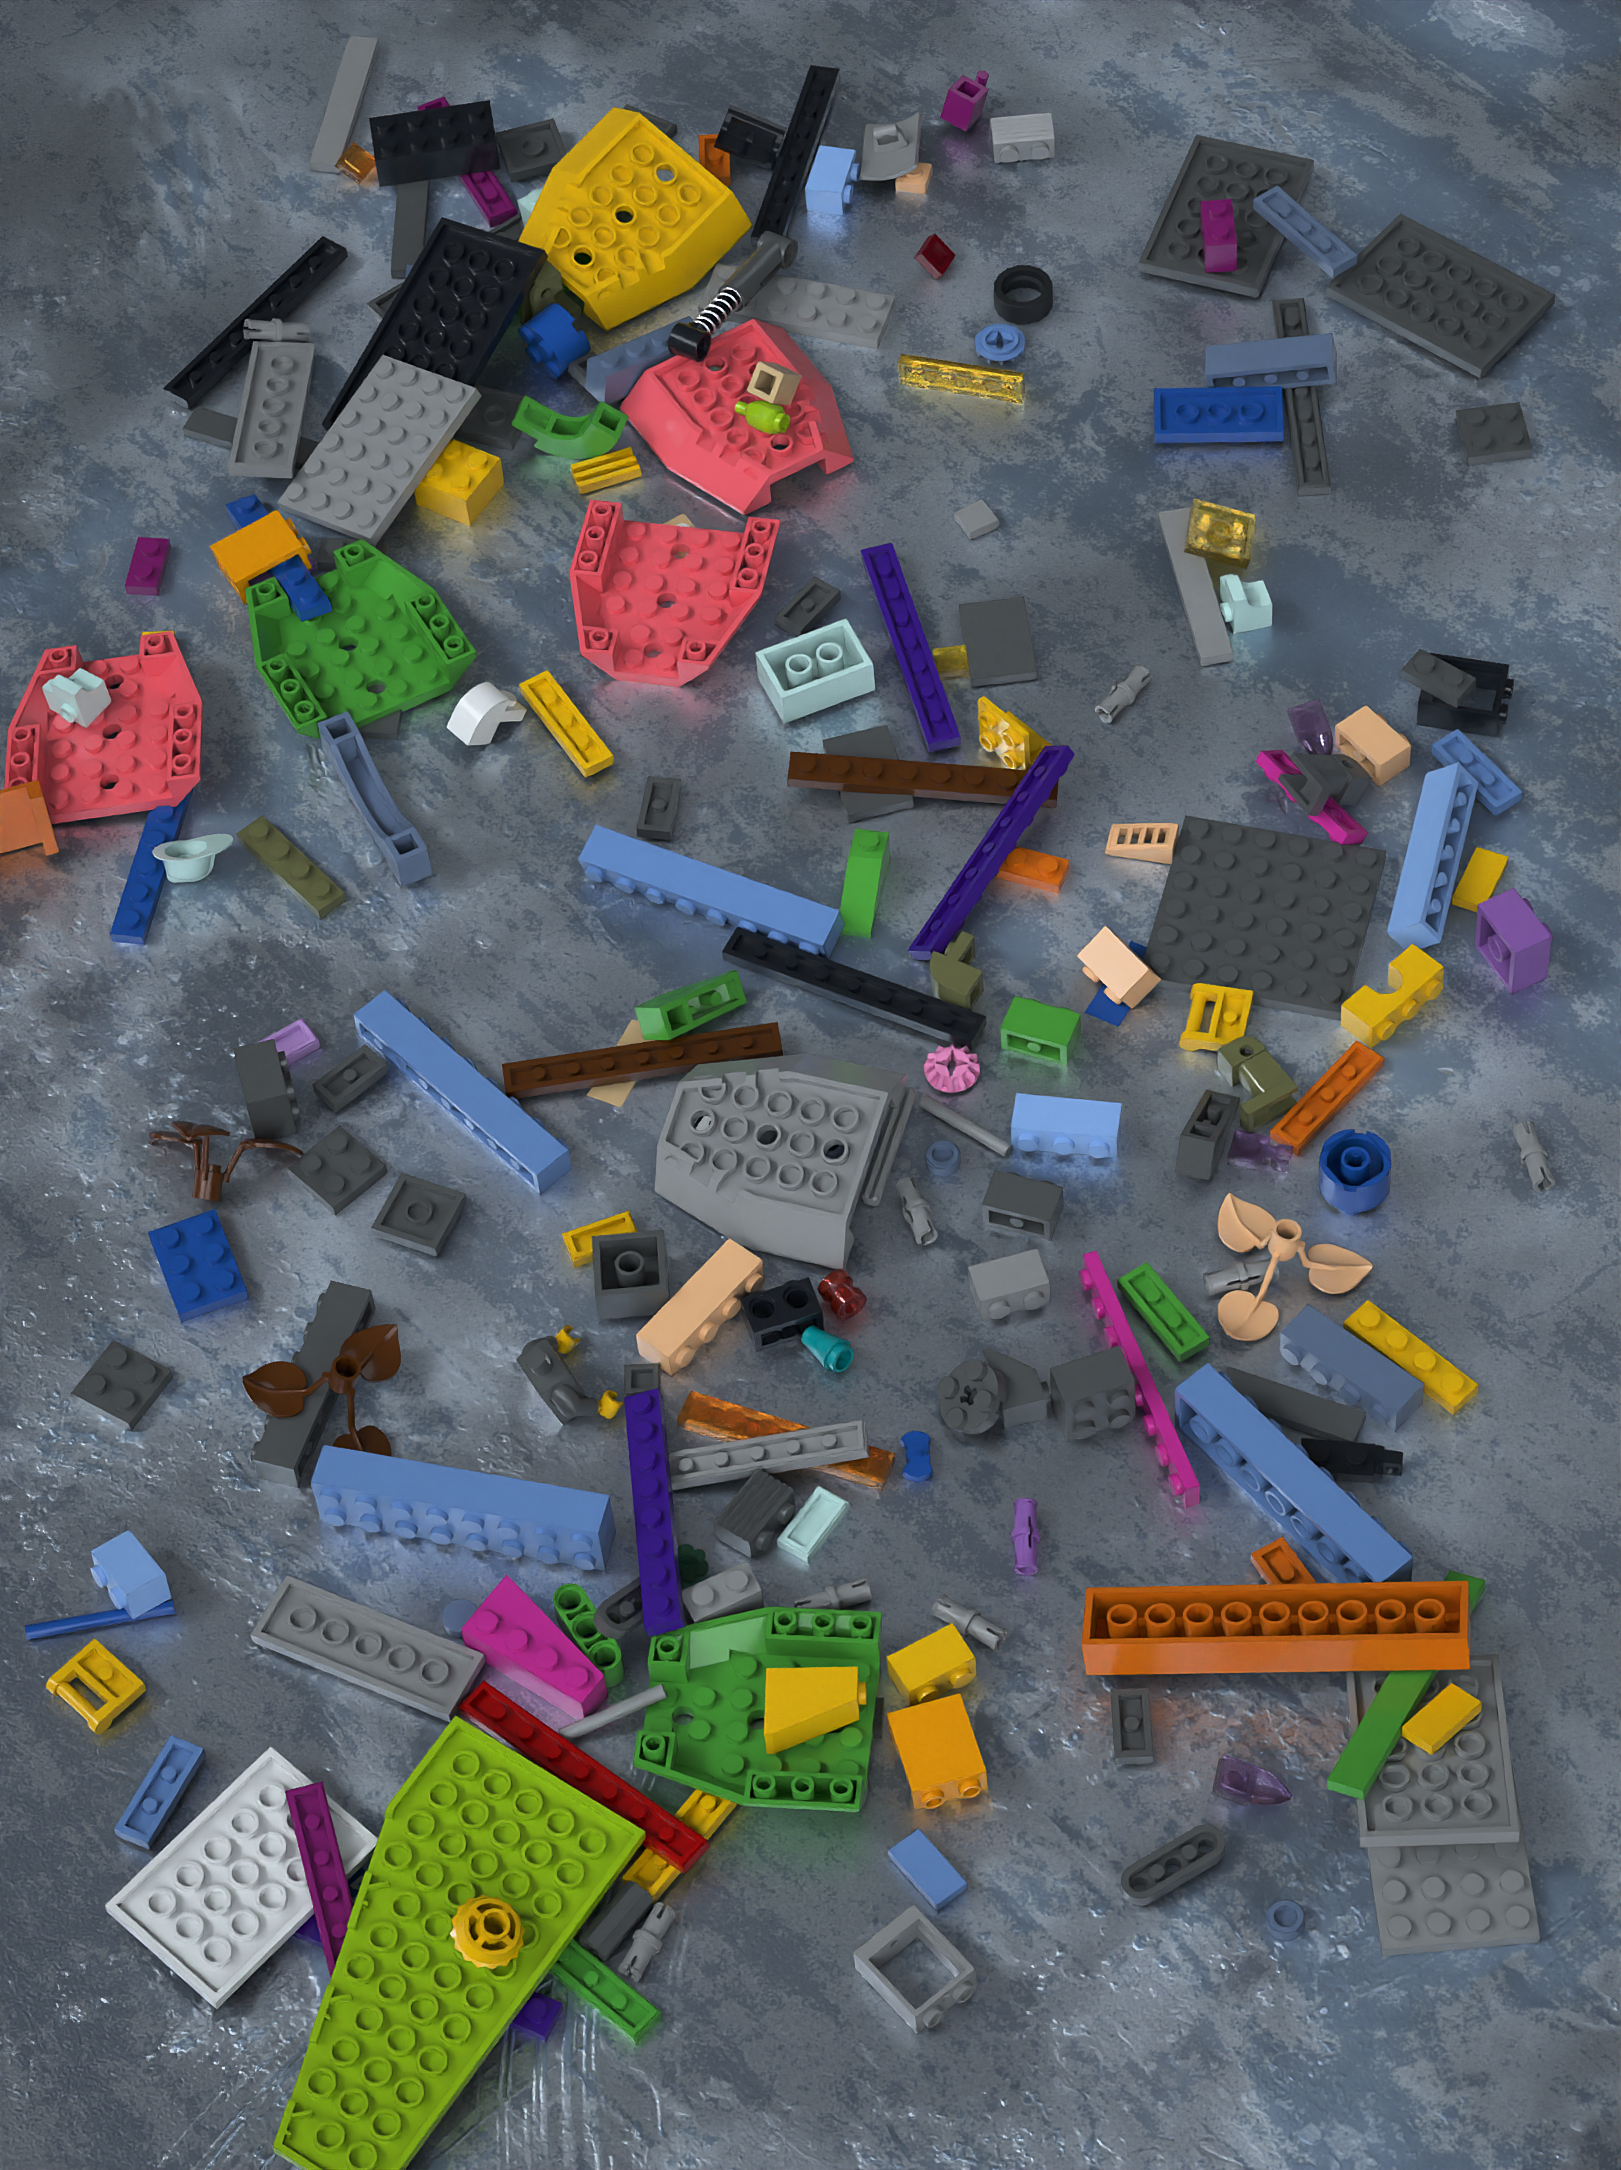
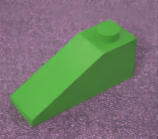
[840,829,891,938]
[634,970,747,1040]

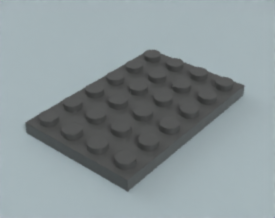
[1138,135,1314,298]
[1326,213,1555,378]

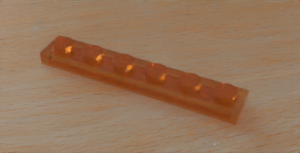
[677,1391,896,1491]

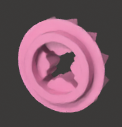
[924,1043,980,1093]

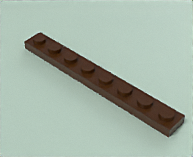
[787,751,1059,808]
[502,1022,783,1099]

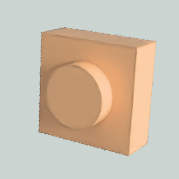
[895,162,933,194]

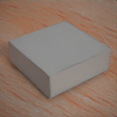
[954,499,999,540]

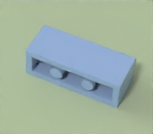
[1011,1093,1122,1158]

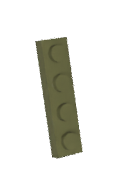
[236,815,347,919]

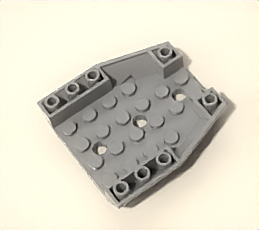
[655,1054,907,1270]

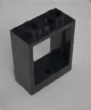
[1417,653,1514,737]

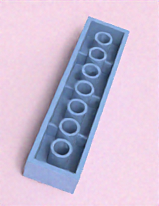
[1175,1363,1413,1583]
[311,1445,616,1571]

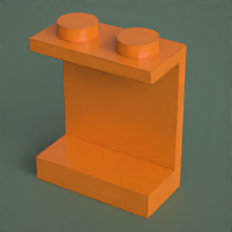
[0,780,59,856]

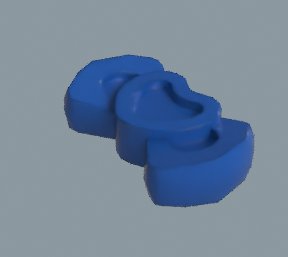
[900,1431,933,1483]

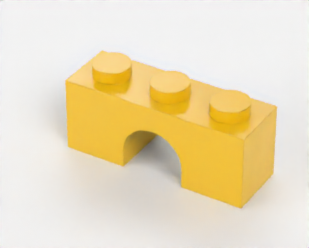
[1340,944,1444,1049]

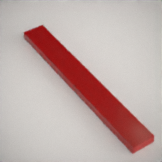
[458,1681,710,1874]

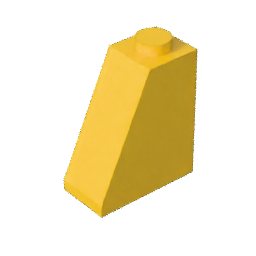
[764,1667,867,1754]

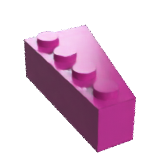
[461,1574,608,1720]

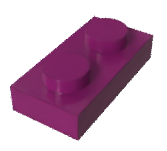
[125,537,171,596]

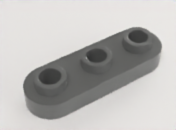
[593,1577,644,1639]
[1121,1825,1225,1906]

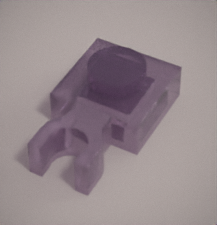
[1227,1129,1293,1173]

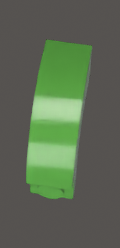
[511,395,629,459]

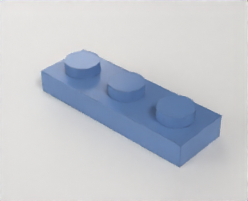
[1431,729,1523,816]
[114,1735,206,1850]

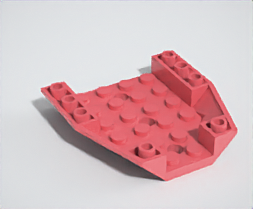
[620,319,854,515]
[569,500,781,687]
[4,631,203,824]

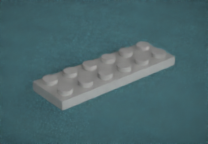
[698,263,896,349]
[228,341,316,479]
[251,1575,486,1722]

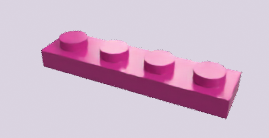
[1255,750,1368,845]

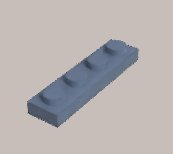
[1253,186,1358,278]

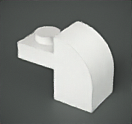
[446,682,527,746]

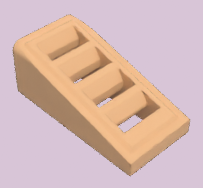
[1105,823,1179,865]

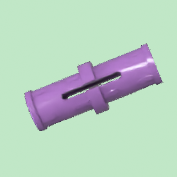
[1011,1498,1041,1576]

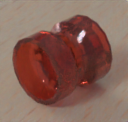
[817,1269,867,1320]

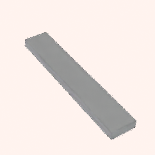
[309,36,379,173]
[1158,507,1233,666]
[668,1419,869,1490]

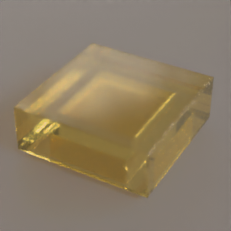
[933,645,970,681]

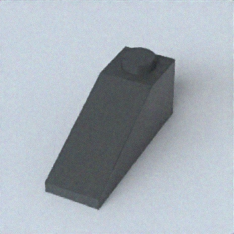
[1175,1090,1240,1180]

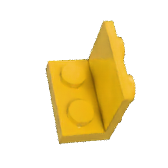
[978,696,1052,770]

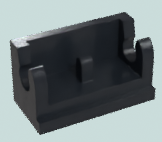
[714,104,787,170]

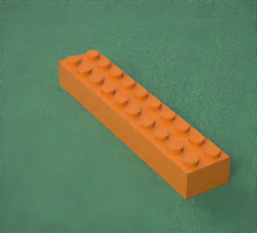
[1081,1581,1471,1675]

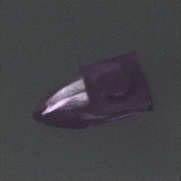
[1287,699,1333,755]
[1211,1754,1292,1807]

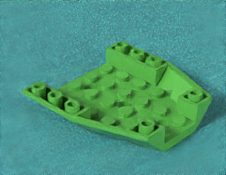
[245,539,477,739]
[633,1606,882,1812]

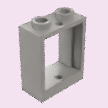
[854,1904,977,2034]

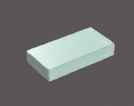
[777,1485,850,1563]

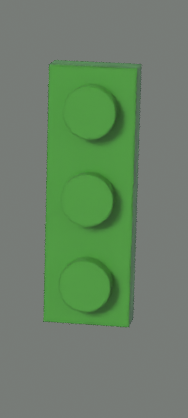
[1117,1262,1210,1362]

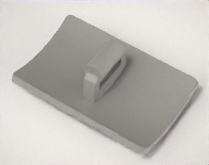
[859,112,922,181]

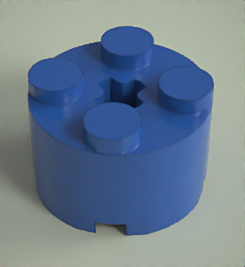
[518,303,591,380]
[1318,1129,1391,1216]

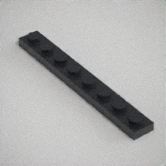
[750,65,840,246]
[163,236,348,410]
[722,927,987,1050]

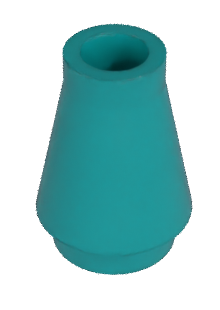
[801,1326,854,1373]

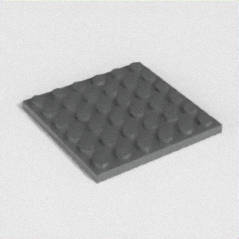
[1143,815,1386,1021]

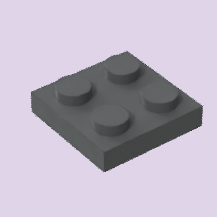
[495,118,567,183]
[1455,402,1532,466]
[287,1125,388,1216]
[371,1173,467,1257]
[71,1340,174,1431]

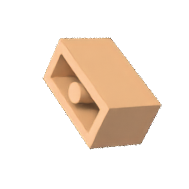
[1335,705,1411,786]
[1077,926,1161,1009]

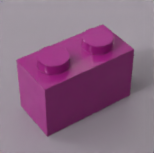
[1200,199,1237,273]

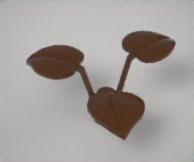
[148,1121,304,1201]
[242,1324,401,1457]

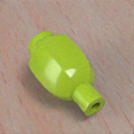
[735,400,790,434]

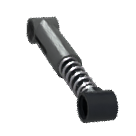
[668,231,798,362]

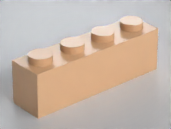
[636,1238,765,1376]

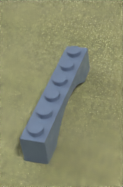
[317,711,433,887]

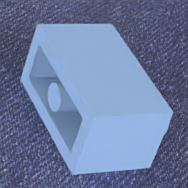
[805,145,861,215]
[90,1530,172,1619]

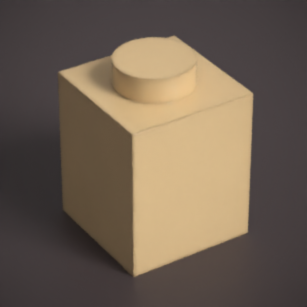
[747,361,802,405]

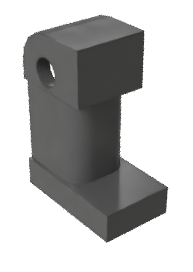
[1278,753,1372,816]

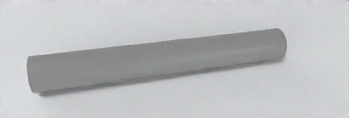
[919,1095,1013,1157]
[558,1683,668,1741]

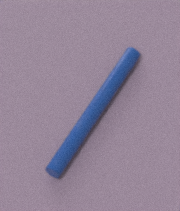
[25,1599,176,1640]

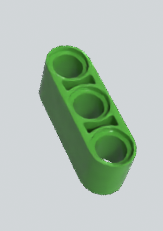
[553,1583,625,1688]

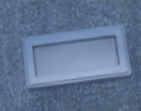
[888,1828,968,1911]

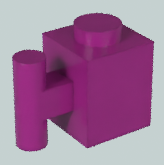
[940,70,989,131]

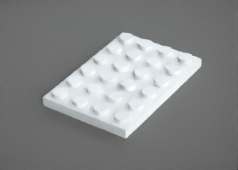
[105,1746,378,2009]

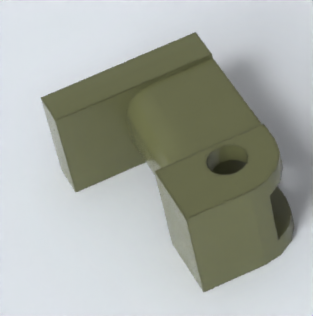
[519,260,582,325]
[1217,1036,1298,1134]

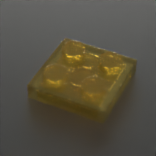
[1184,498,1256,569]

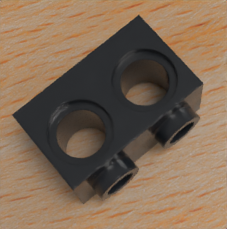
[740,1277,825,1352]

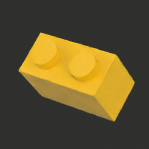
[886,1623,976,1707]

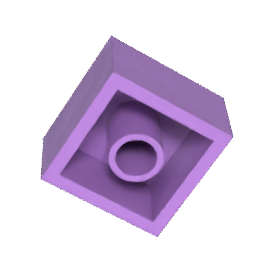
[1475,888,1553,995]

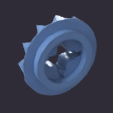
[975,324,1025,365]

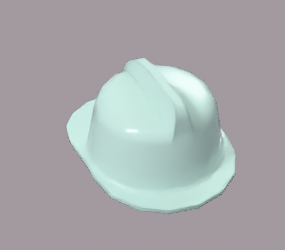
[152,834,234,883]

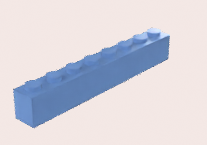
[578,824,845,959]
[353,990,572,1195]

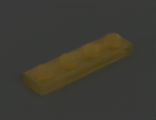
[898,354,1025,404]

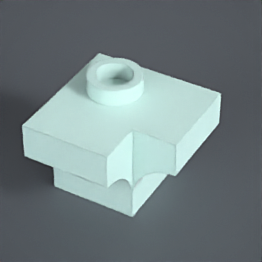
[1220,574,1272,634]
[42,668,112,728]

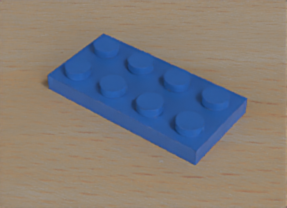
[1154,386,1284,443]

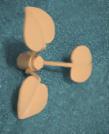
[1217,1193,1373,1341]

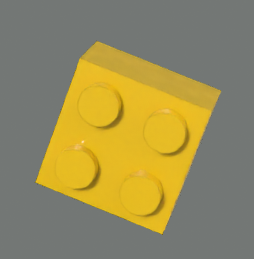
[414,438,504,527]

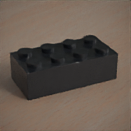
[369,100,500,187]

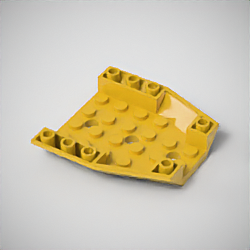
[518,107,753,332]

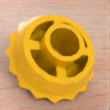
[450,1895,525,1970]

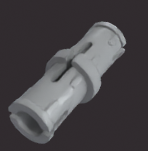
[243,318,309,343]
[1095,664,1152,723]
[1512,1121,1556,1192]
[895,1177,938,1245]
[1203,1257,1279,1296]
[793,1576,872,1610]
[931,1594,1008,1651]
[618,1902,677,1982]

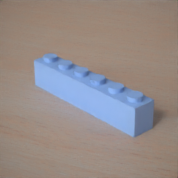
[1387,762,1479,950]

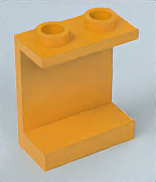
[209,510,312,605]
[887,1693,988,1810]

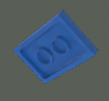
[148,1209,249,1322]

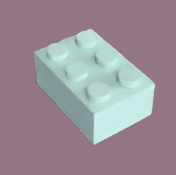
[755,618,875,724]

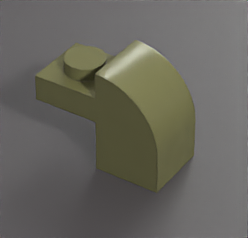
[930,931,984,1010]

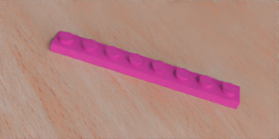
[1079,1251,1200,1508]

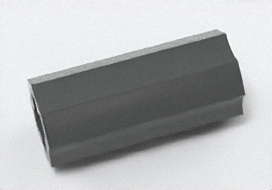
[579,1880,654,1963]

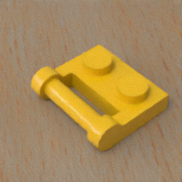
[1179,983,1254,1051]
[46,1638,146,1735]

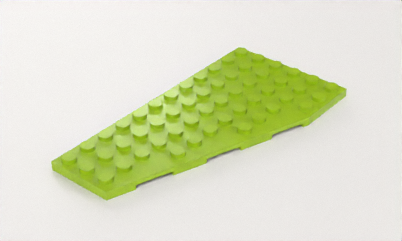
[273,1715,646,2170]

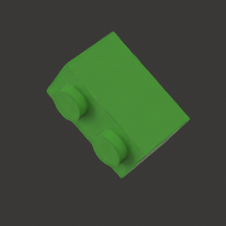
[1000,996,1081,1066]

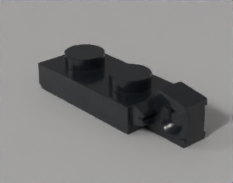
[1301,1438,1403,1484]

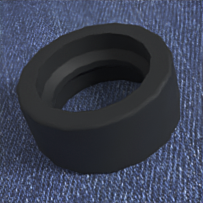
[994,265,1053,324]

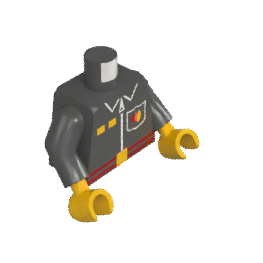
[516,1325,623,1425]

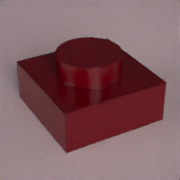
[914,234,956,279]

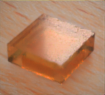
[335,142,376,185]

